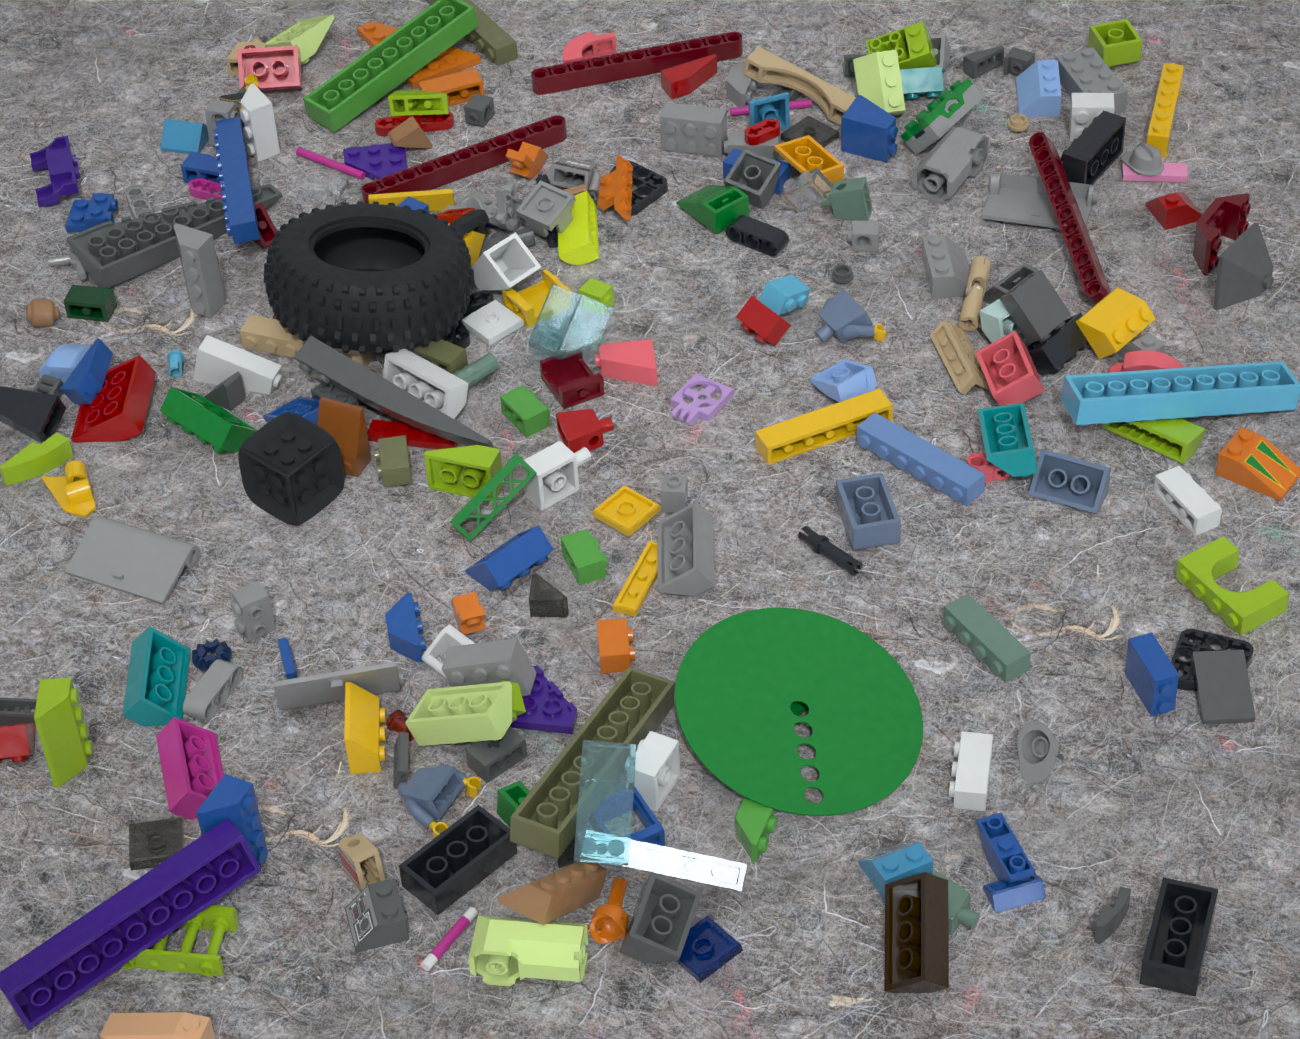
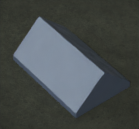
[1028,449,1111,514]

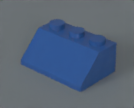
[465,525,554,591]

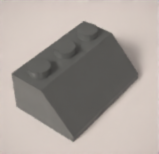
[619,871,702,963]

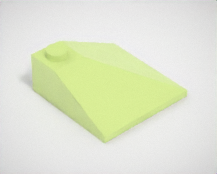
[265,14,335,65]

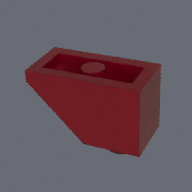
[253,202,277,249]

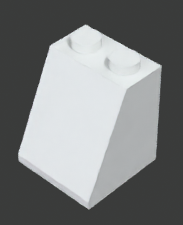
[471,232,541,291]

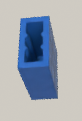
[1125,632,1179,716]

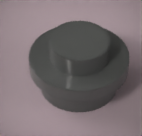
[832,264,853,284]

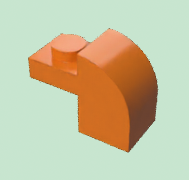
[506,142,548,179]
[451,592,486,635]

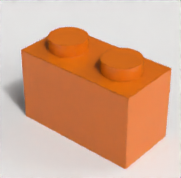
[597,618,635,674]

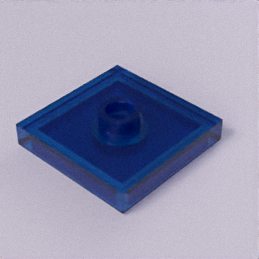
[676,915,743,983]

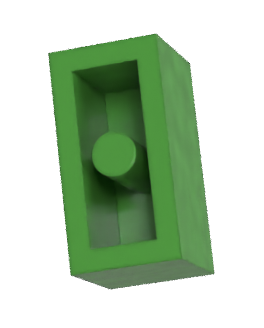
[500,385,550,437]
[560,529,608,585]

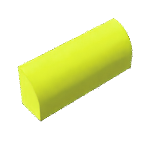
[558,191,599,265]

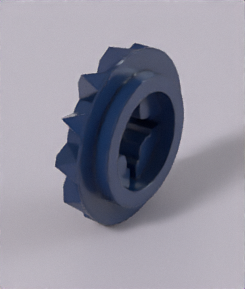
[192,638,232,671]

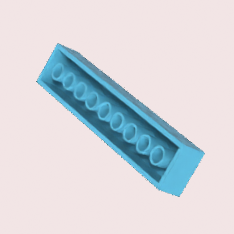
[1061,361,1300,426]

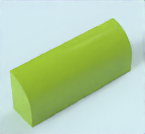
[1102,418,1206,464]

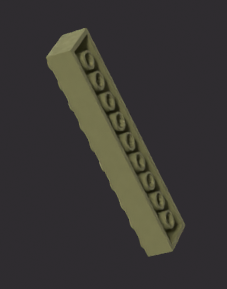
[510,666,675,859]

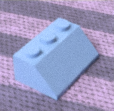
[1016,59,1061,117]

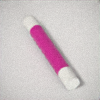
[421,907,478,971]

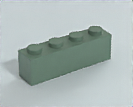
[943,594,1031,683]

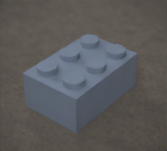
[836,473,901,550]

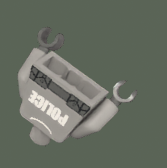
[546,158,602,207]

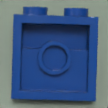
[65,193,118,232]

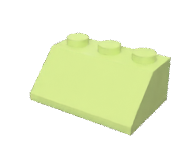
[853,50,906,116]

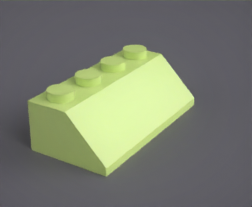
[405,681,512,746]

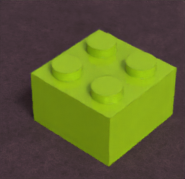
[1088,19,1142,67]

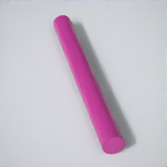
[730,99,812,116]
[296,147,366,180]

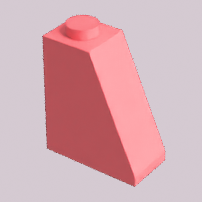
[595,339,658,386]

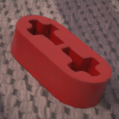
[744,119,780,146]

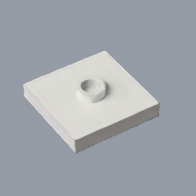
[461,300,524,346]

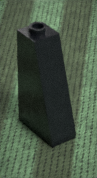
[0,386,66,443]

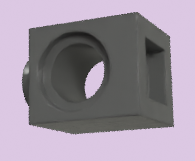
[464,93,495,128]

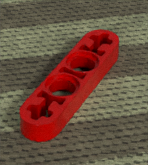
[375,112,454,137]

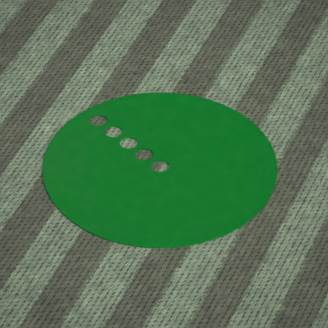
[675,608,923,816]

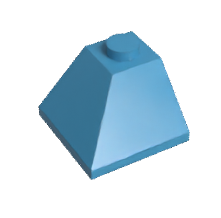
[749,92,790,130]

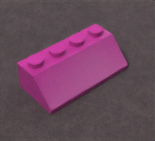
[156,717,224,820]

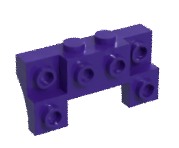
[29,135,81,207]

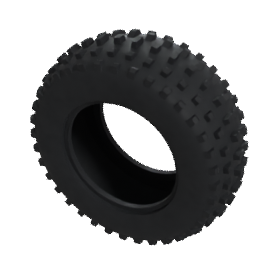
[263,201,474,354]

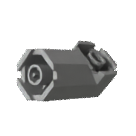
[913,127,989,204]

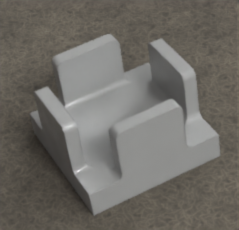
[516,180,576,237]

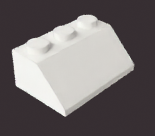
[240,83,280,162]

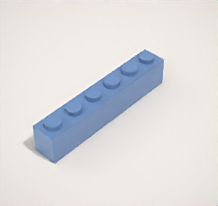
[857,413,985,506]

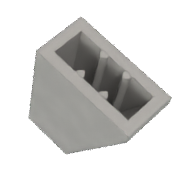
[724,121,781,160]

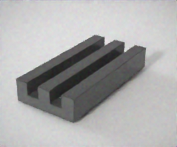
[393,732,409,788]

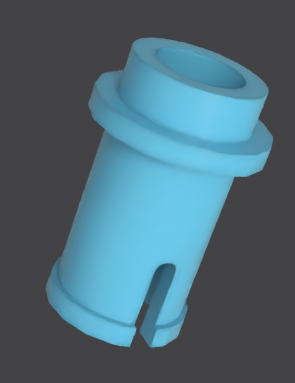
[167,349,185,377]

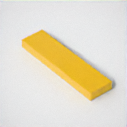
[369,189,455,212]
[612,541,658,617]

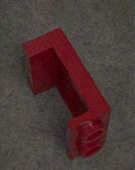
[540,347,605,409]

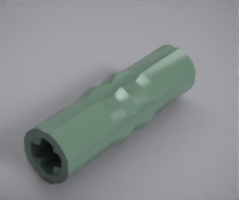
[453,353,499,389]

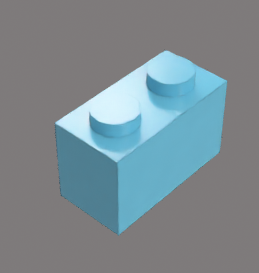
[759,274,811,315]

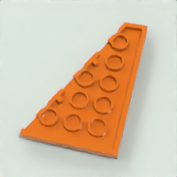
[357,21,481,89]

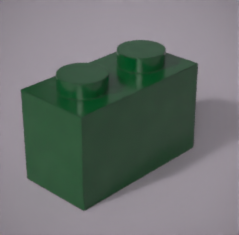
[64,285,117,322]

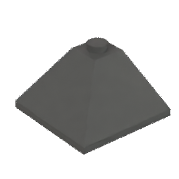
[1213,222,1274,310]

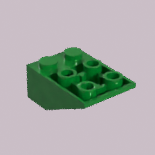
[676,185,749,234]

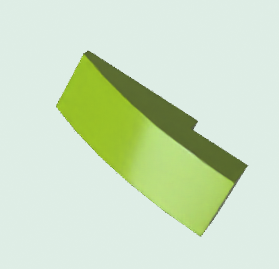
[0,432,73,486]

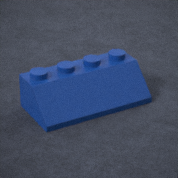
[196,774,268,865]

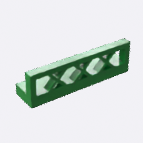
[450,452,537,541]

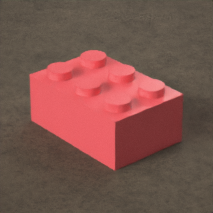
[237,45,303,91]
[975,330,1045,406]

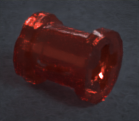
[386,710,414,742]

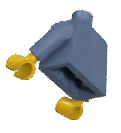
[816,289,887,343]
[398,764,481,838]

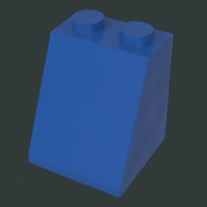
[841,95,898,163]

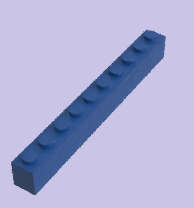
[213,117,260,244]

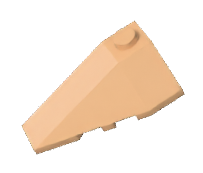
[100,1012,215,1039]

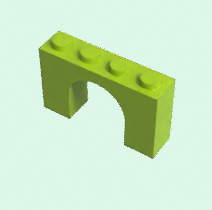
[1175,536,1289,636]

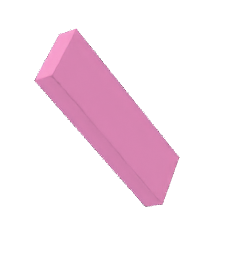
[1122,163,1187,182]

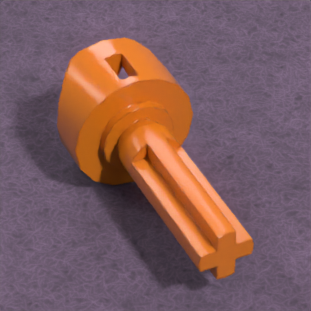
[589,877,629,945]

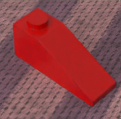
[661,54,717,100]

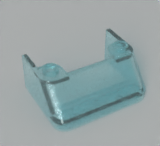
[529,283,614,360]

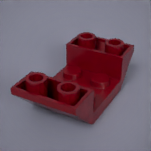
[1193,193,1251,276]

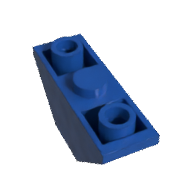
[385,592,426,663]
[976,813,1036,883]

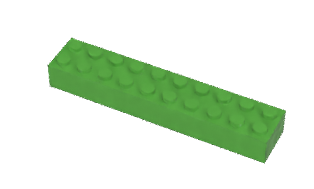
[303,0,478,132]

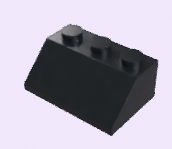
[1027,313,1090,376]

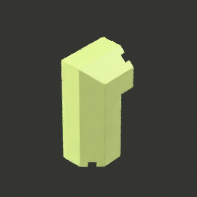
[468,915,589,986]

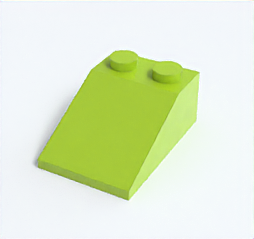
[424,445,504,502]

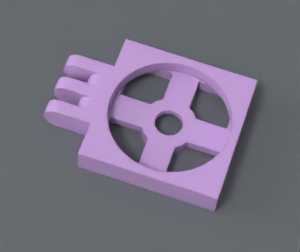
[670,373,734,425]

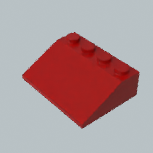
[71,355,156,443]

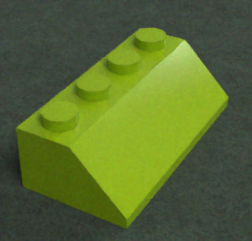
[34,678,93,788]

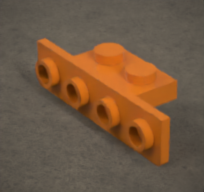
[598,155,633,221]

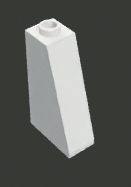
[193,335,283,395]

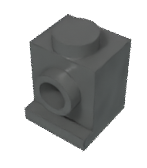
[1004,47,1035,76]

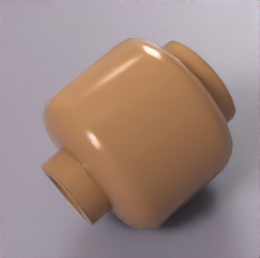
[26,299,59,327]

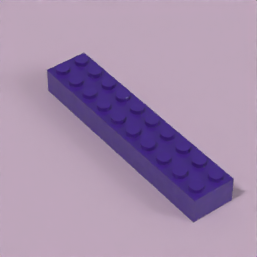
[0,818,261,1030]

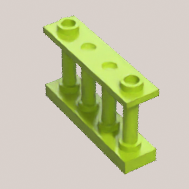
[121,905,239,977]

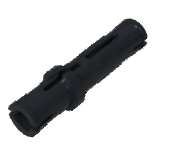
[798,526,862,576]

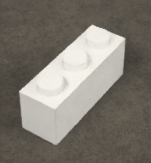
[1153,466,1222,536]
[949,732,993,811]

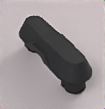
[449,209,489,236]

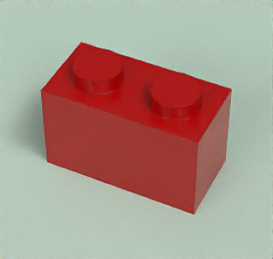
[736,296,791,346]

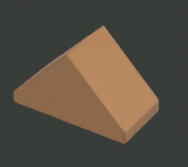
[388,116,433,149]

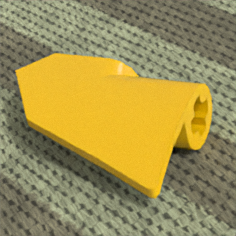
[41,460,96,518]

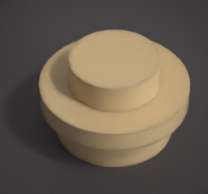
[1008,114,1029,132]

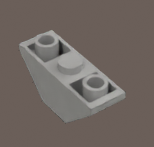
[726,63,758,107]

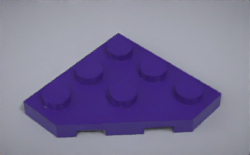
[343,142,408,180]
[510,666,578,734]

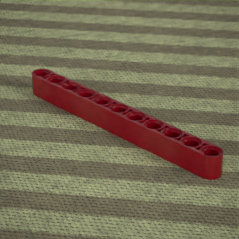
[531,32,743,95]
[361,115,567,204]
[1029,132,1111,305]

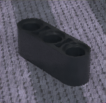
[725,215,789,257]

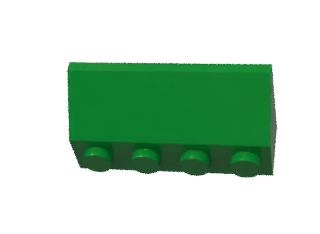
[160,387,258,454]

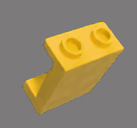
[502,269,572,328]

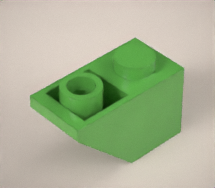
[735,798,778,862]

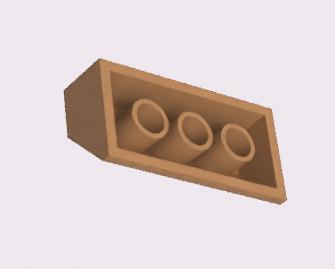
[498,858,607,925]

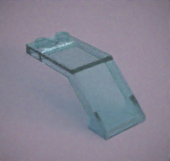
[574,740,636,866]

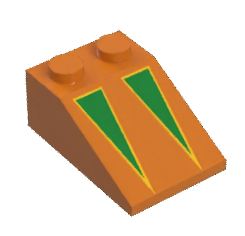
[1216,427,1300,501]

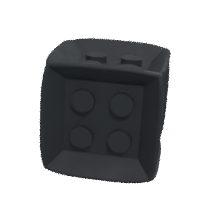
[238,413,344,526]

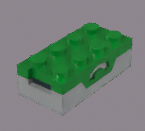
[900,78,983,155]

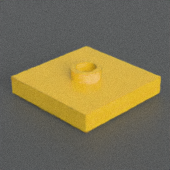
[593,485,660,537]

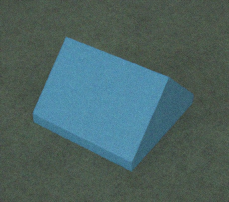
[160,119,209,154]

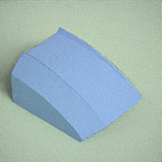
[39,344,91,384]
[809,359,877,402]

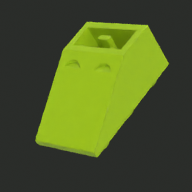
[866,21,937,69]

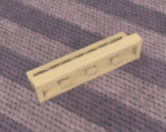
[930,320,990,395]

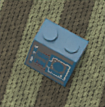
[859,841,933,901]

